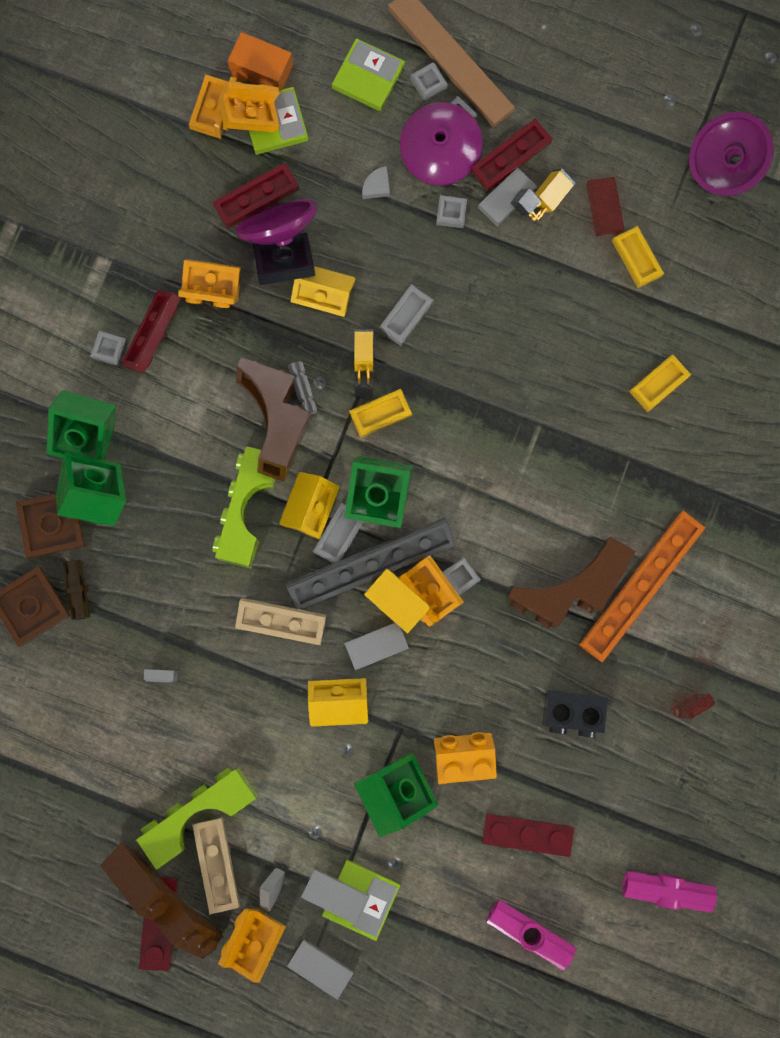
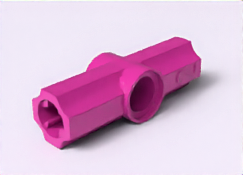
[622,870,717,913]
[486,899,577,971]

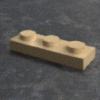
[235,598,327,645]
[192,817,240,914]

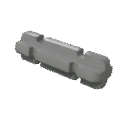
[288,361,317,416]

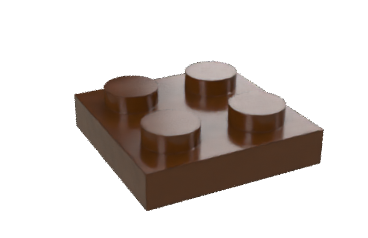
[16,493,86,559]
[0,566,71,647]

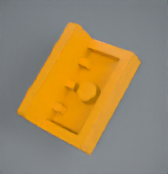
[189,74,237,139]
[218,82,280,132]
[178,259,242,308]
[398,556,464,627]
[434,732,497,784]
[218,908,286,983]

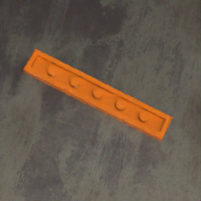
[578,510,706,663]

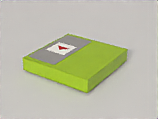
[332,38,405,112]
[249,87,309,155]
[322,859,401,941]

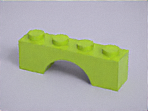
[212,446,276,569]
[137,767,258,870]

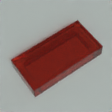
[586,177,624,236]
[671,694,715,719]

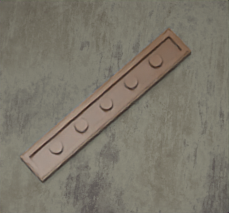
[388,0,515,128]

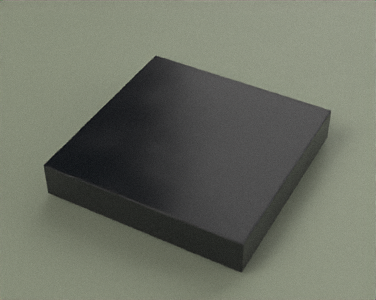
[253,233,316,286]

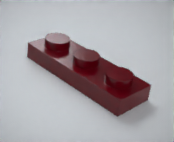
[471,119,552,192]
[212,163,299,229]
[121,290,181,373]
[482,813,574,857]
[139,876,179,971]

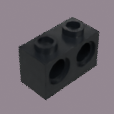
[542,690,608,738]

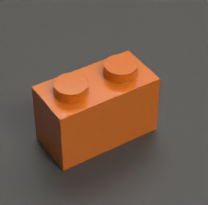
[228,32,293,90]

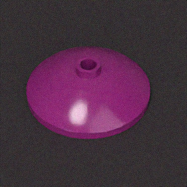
[400,102,482,186]
[689,112,774,196]
[235,199,318,246]

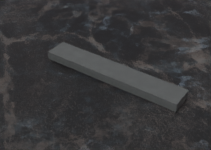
[285,517,456,610]

